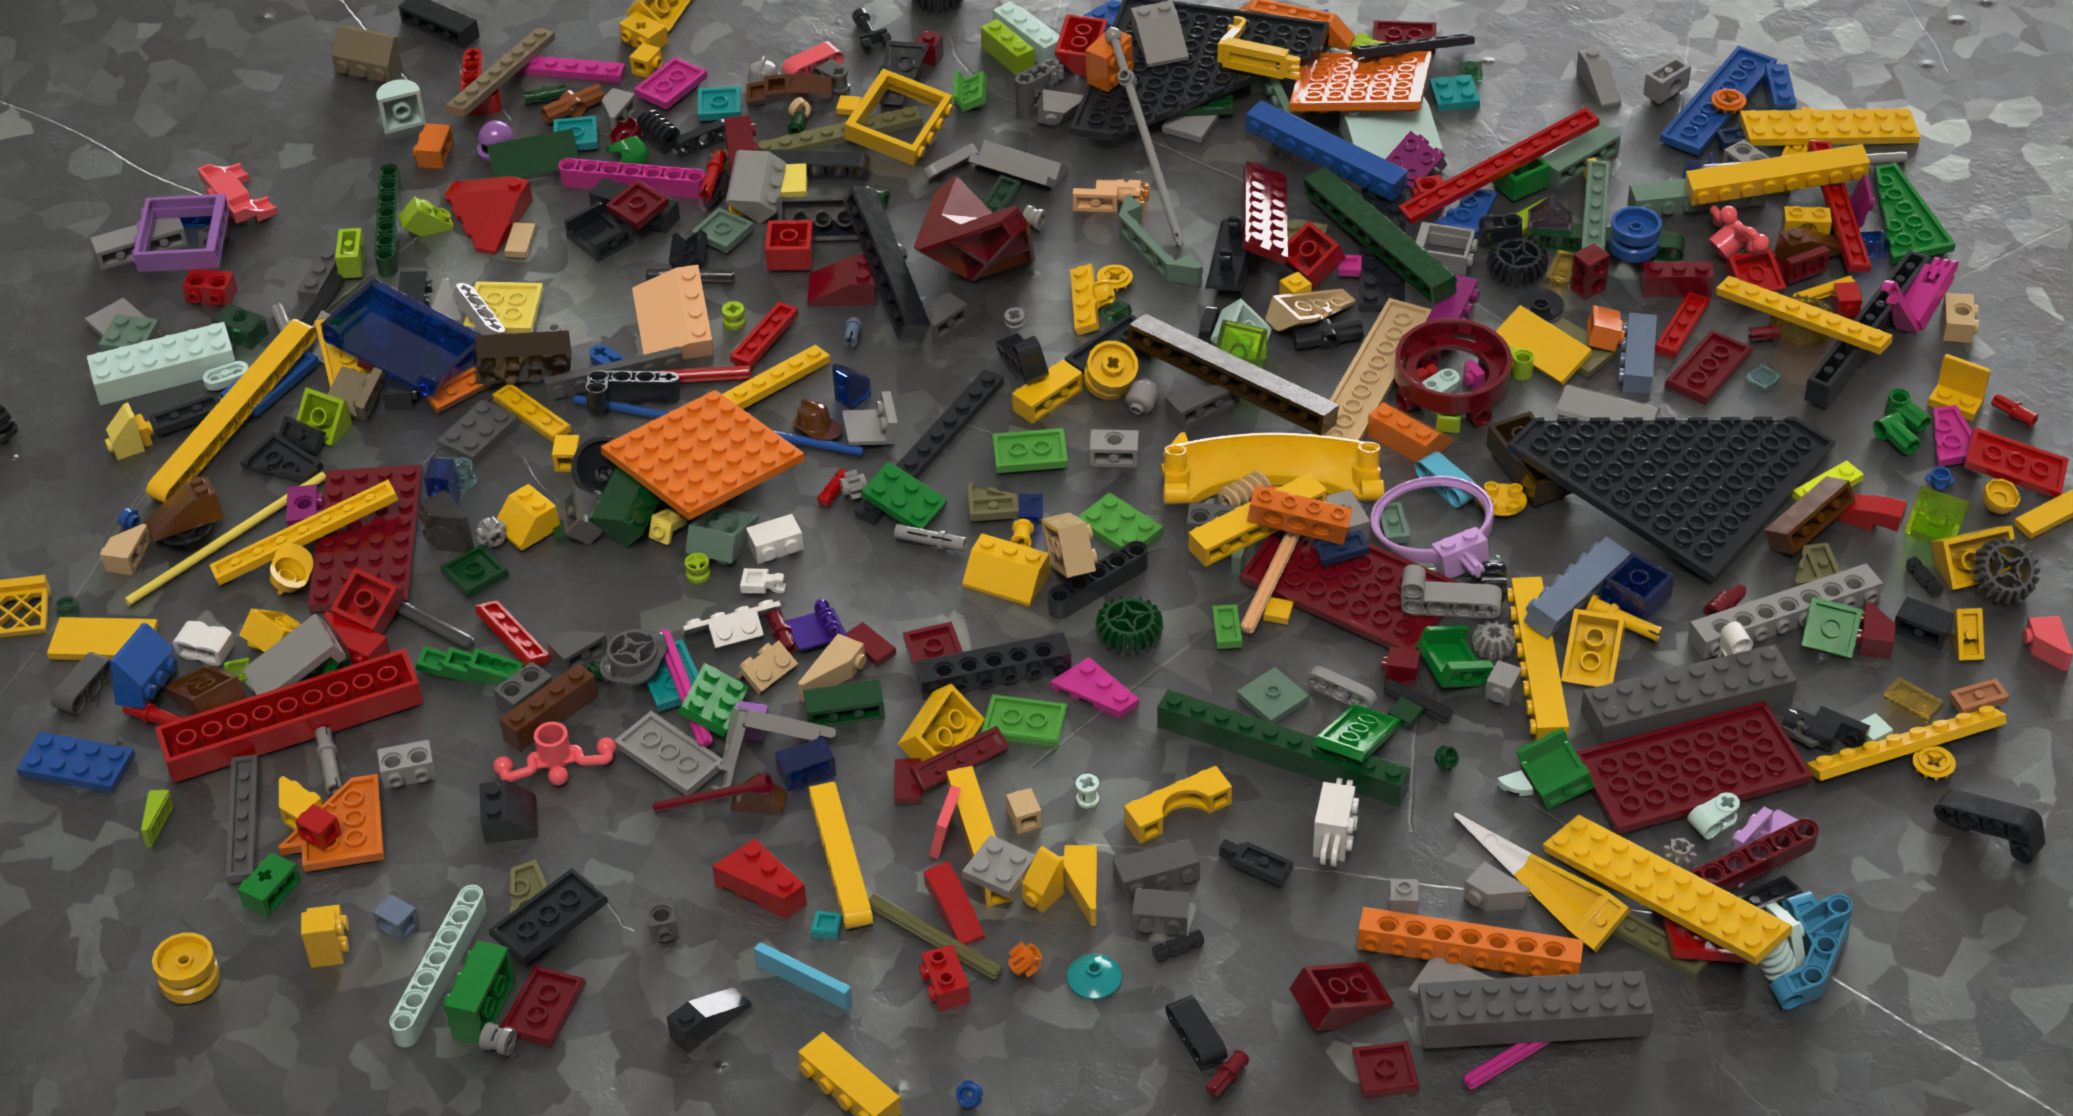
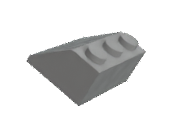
[725,150,786,224]

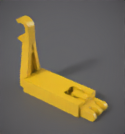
[1217,16,1301,80]

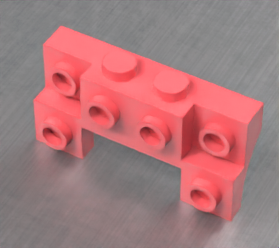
[197,163,278,224]

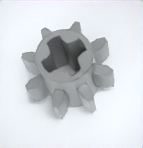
[1043,59,1064,85]
[840,470,867,500]
[475,517,507,548]
[1662,838,1697,871]

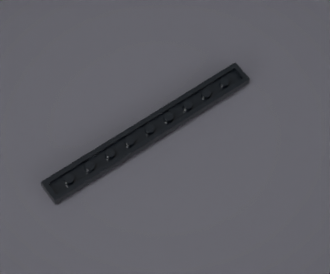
[854,369,1004,525]

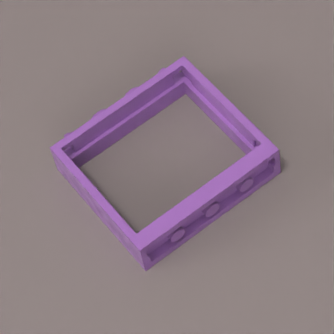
[131,194,230,272]

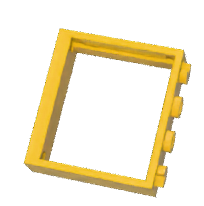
[844,69,954,166]

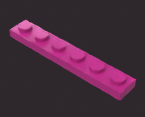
[503,54,626,83]

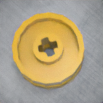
[1083,341,1139,401]
[152,933,221,1004]

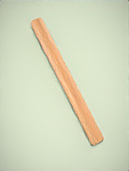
[1240,531,1300,634]

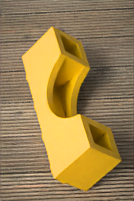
[1124,766,1232,844]

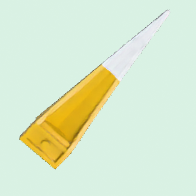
[1454,813,1631,953]

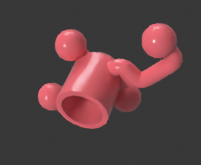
[1708,206,1770,261]
[493,722,617,786]

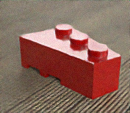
[712,838,807,919]

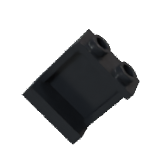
[564,202,634,262]

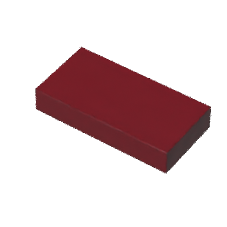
[846,622,896,667]
[894,758,921,805]

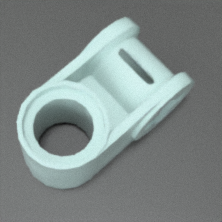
[1687,793,1740,840]

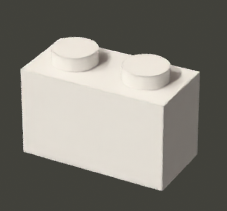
[746,514,804,564]

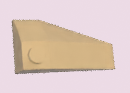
[1265,289,1356,332]

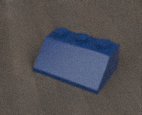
[110,623,178,709]

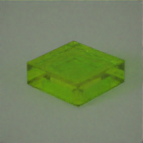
[224,657,250,683]

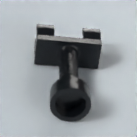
[852,8,892,53]

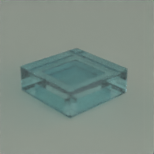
[1746,364,1780,392]

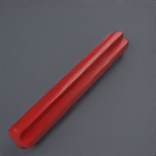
[661,365,751,383]

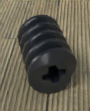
[636,110,680,152]

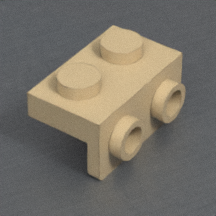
[736,641,798,695]

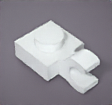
[740,568,786,594]

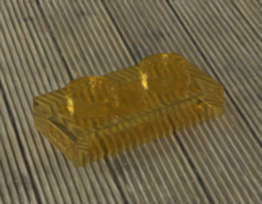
[1545,249,1574,289]
[1883,677,1944,723]

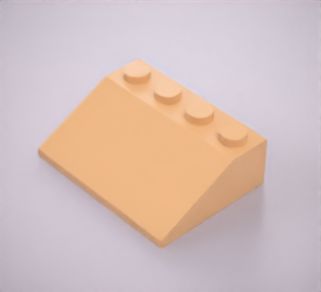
[632,265,714,360]

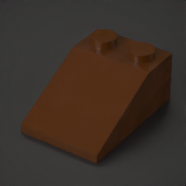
[144,476,225,542]
[163,664,247,716]

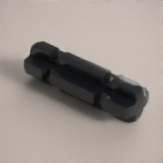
[1906,556,1944,597]
[1152,930,1204,962]

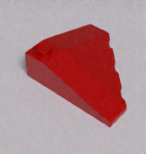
[444,176,533,255]

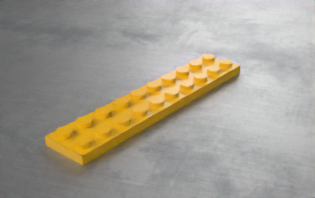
[1543,814,1792,965]

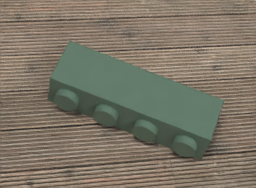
[1542,123,1621,189]

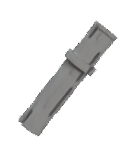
[894,524,968,552]
[315,726,342,795]

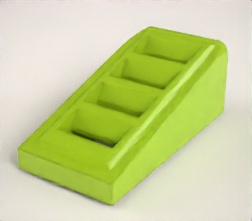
[1436,412,1461,433]
[141,790,174,848]

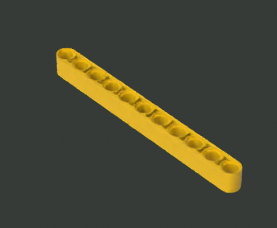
[146,319,317,503]

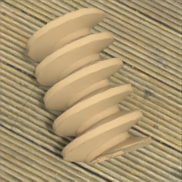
[1218,471,1272,507]

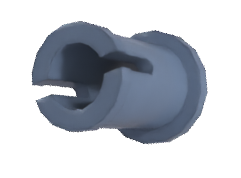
[843,317,863,347]

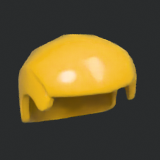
[1982,479,2020,515]

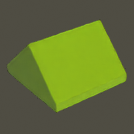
[296,387,352,446]

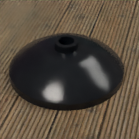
[571,436,619,499]

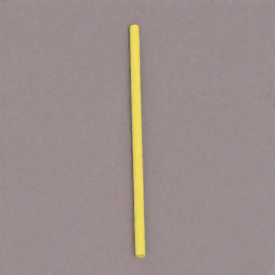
[124,472,326,606]

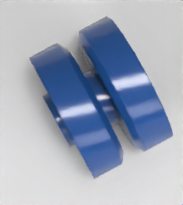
[1609,206,1662,262]

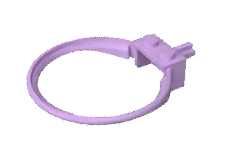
[1370,476,1494,578]

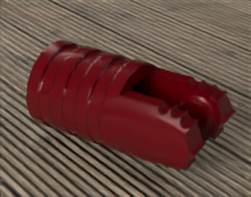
[1703,584,1747,616]

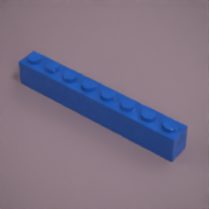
[1245,100,1408,201]

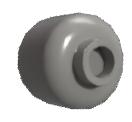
[1125,379,1159,415]

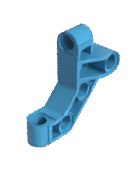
[1769,891,1853,1010]

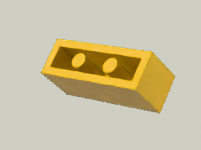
[1012,360,1083,424]

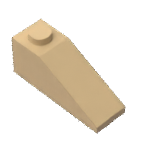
[798,634,866,702]

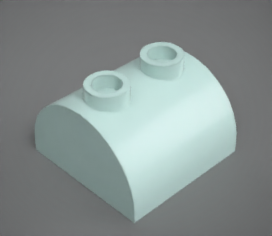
[376,80,426,134]

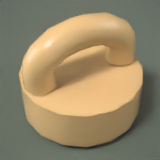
[788,97,811,118]

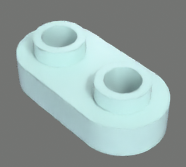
[203,361,249,391]
[1422,369,1460,393]

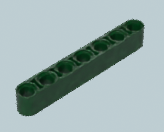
[374,163,402,277]
[1527,219,1685,262]

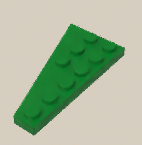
[1874,162,1956,264]

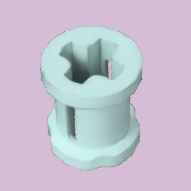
[1075,774,1100,809]

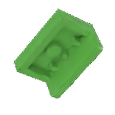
[952,70,987,112]

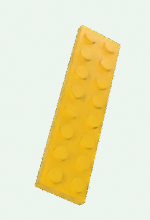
[1739,108,1921,146]

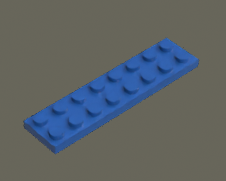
[1659,45,1777,156]

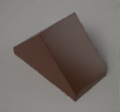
[731,773,787,815]

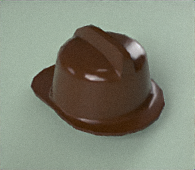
[792,399,843,441]

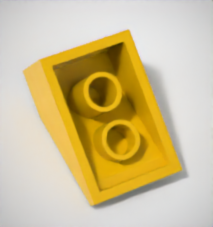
[1561,609,1626,687]

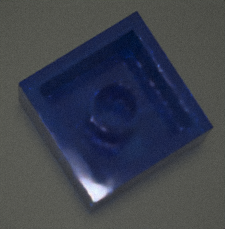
[1601,552,1675,620]

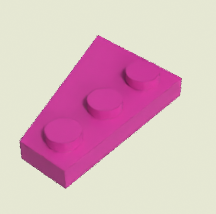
[1932,405,1972,467]
[1050,657,1139,718]

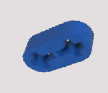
[589,345,625,366]

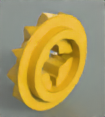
[1097,265,1133,292]
[1912,746,1956,781]

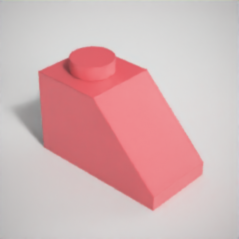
[2022,616,2073,671]

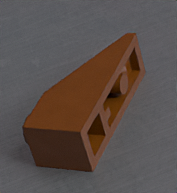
[1775,227,1842,265]

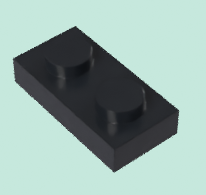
[278,416,327,455]

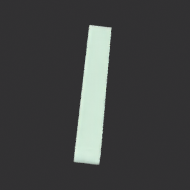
[389,885,487,1047]

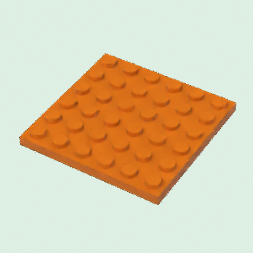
[1289,51,1432,114]
[601,390,805,520]

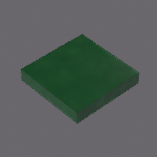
[440,544,509,599]

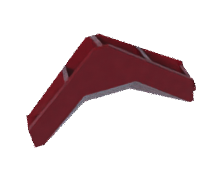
[914,176,1035,281]

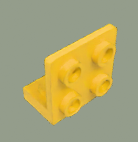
[1927,354,1991,421]

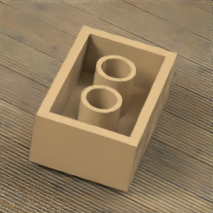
[1041,512,1098,578]

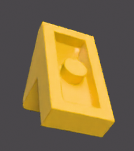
[1950,608,1985,661]

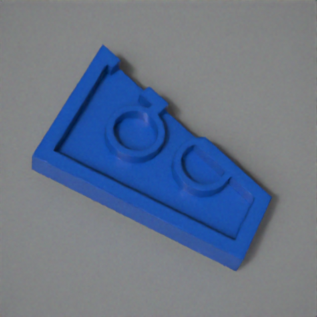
[1434,188,1497,239]

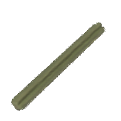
[868,893,1002,980]

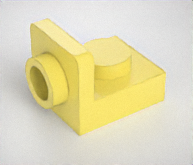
[649,508,688,545]

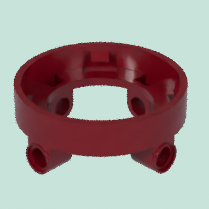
[1394,318,1512,427]

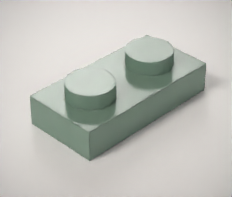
[1380,501,1410,544]

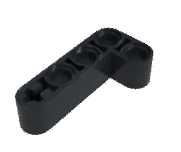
[996,333,1049,385]
[586,371,680,413]
[1934,788,2045,864]

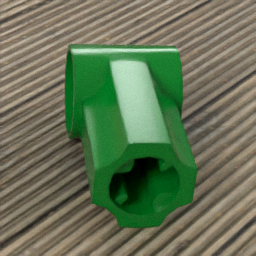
[1884,388,1932,433]
[1873,412,1921,456]

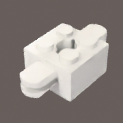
[1313,778,1359,867]

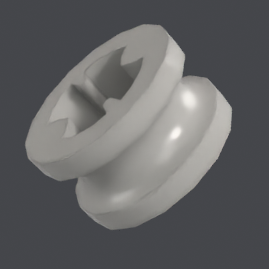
[1004,308,1025,329]

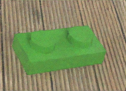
[1212,604,1242,649]

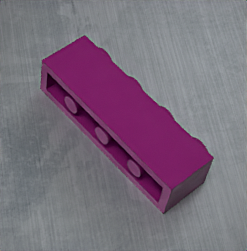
[1427,274,1480,354]

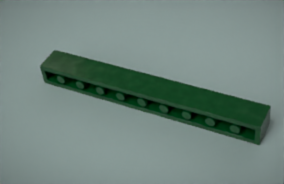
[1303,167,1457,305]
[1157,689,1410,807]

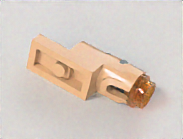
[1073,179,1150,212]

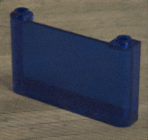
[322,278,482,396]

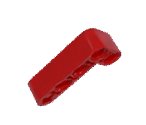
[460,48,503,115]

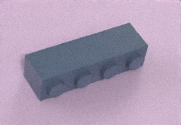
[1618,313,1657,394]

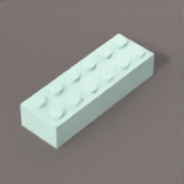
[87,322,235,405]

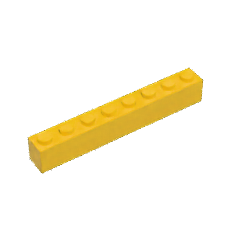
[1685,144,1870,206]
[1506,577,1569,741]

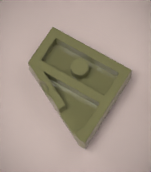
[967,482,1019,521]
[1794,542,1841,587]

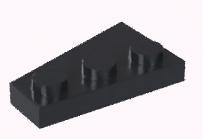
[880,40,929,107]

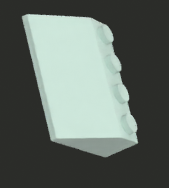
[1339,96,1442,159]

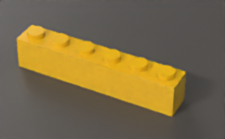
[1188,473,1327,567]

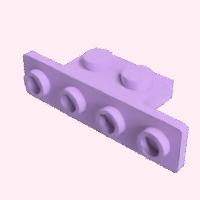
[1732,807,1798,888]

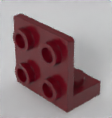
[1772,245,1830,284]

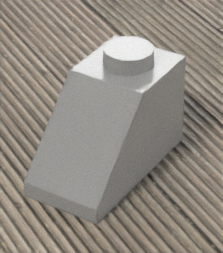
[602,88,637,130]
[1038,89,1083,126]
[1464,861,1529,912]

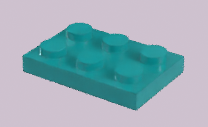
[645,639,698,712]

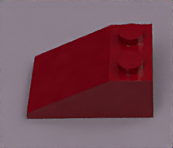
[807,254,877,306]
[1289,962,1394,1031]

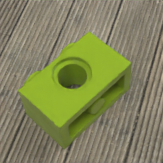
[335,228,366,278]

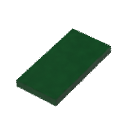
[487,129,579,180]

